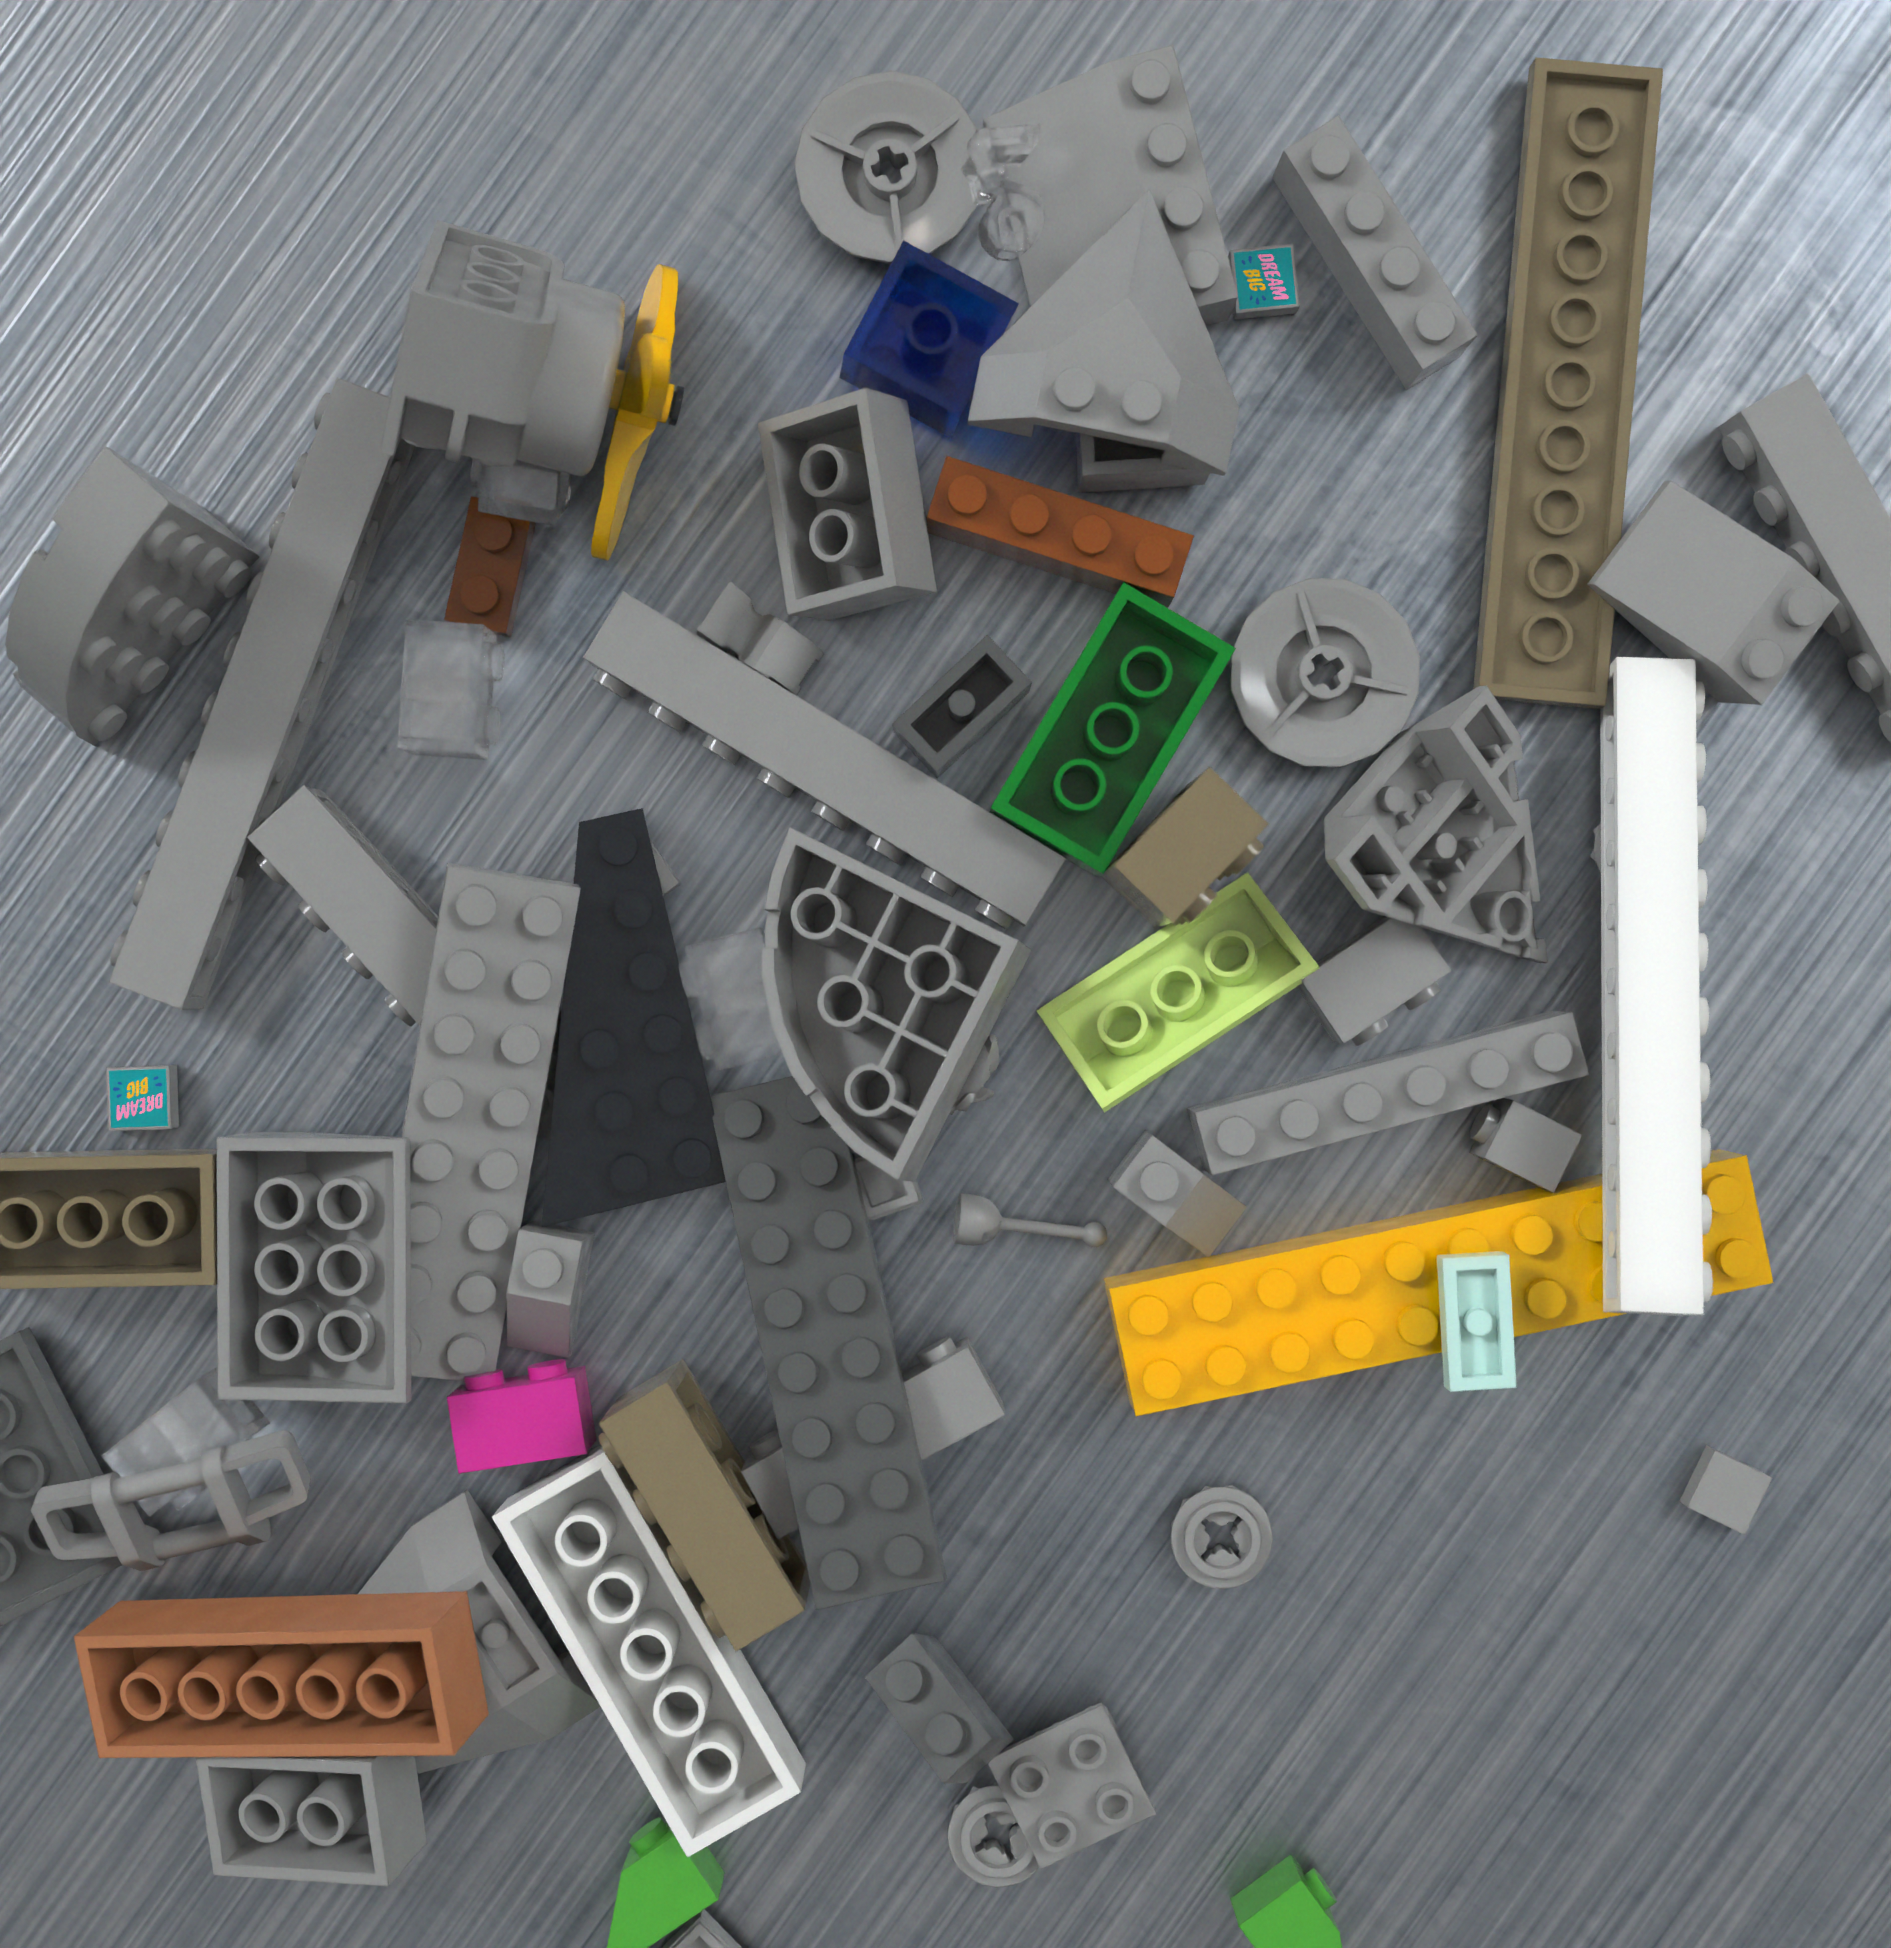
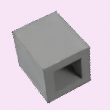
[1469,1098,1583,1193]

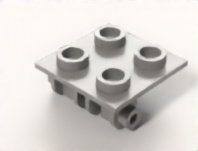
[988,1702,1156,1869]

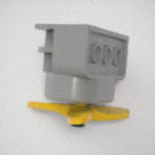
[380,220,684,561]

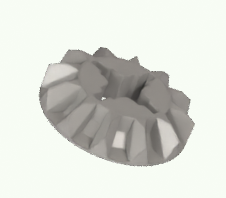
[1171,1485,1273,1589]
[948,1782,1039,1887]

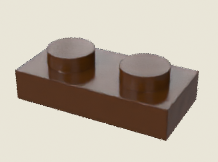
[444,496,538,638]

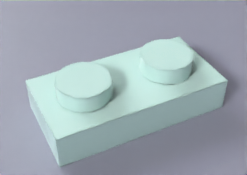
[1437,1251,1517,1392]

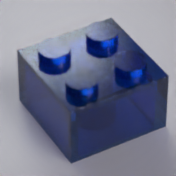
[839,240,1019,438]

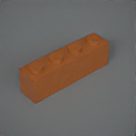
[926,456,1194,608]

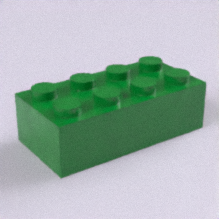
[990,582,1236,877]

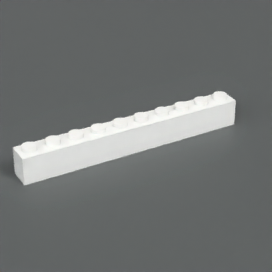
[1600,657,1713,1316]

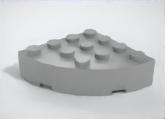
[5,446,260,746]
[761,827,1032,1181]

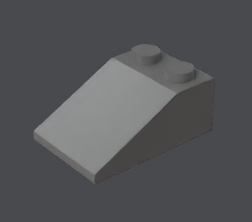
[1587,481,1840,705]

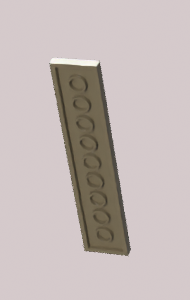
[1473,57,1663,709]

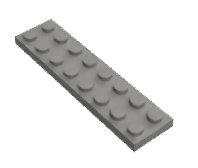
[401,863,581,1381]

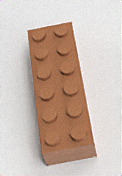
[74,1591,489,1758]

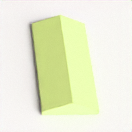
[1036,872,1319,1113]

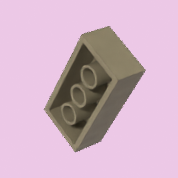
[0,1148,217,1289]
[598,1359,811,1652]

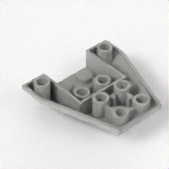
[358,1489,601,1774]

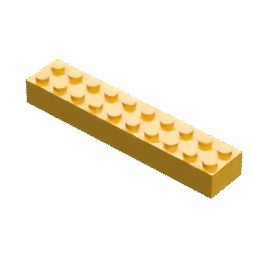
[1104,1149,1774,1416]

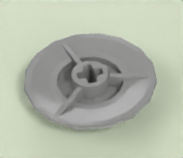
[794,71,986,264]
[1230,578,1420,767]

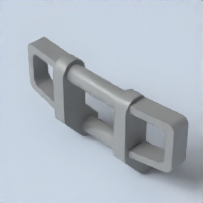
[31,1430,311,1571]

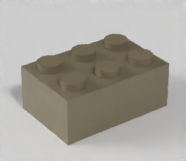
[1101,767,1269,927]

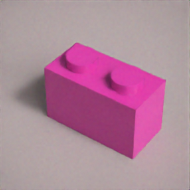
[447,1359,597,1474]

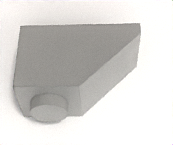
[1107,1130,1247,1257]
[506,1221,595,1358]

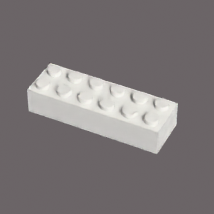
[492,1445,806,1858]

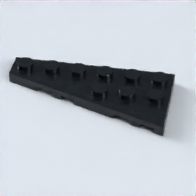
[541,808,726,1228]

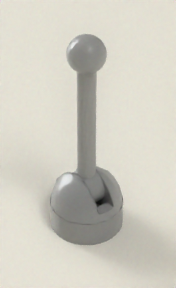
[953,1193,1107,1247]

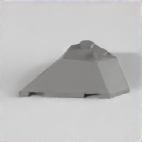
[968,189,1239,476]
[1324,685,1548,963]

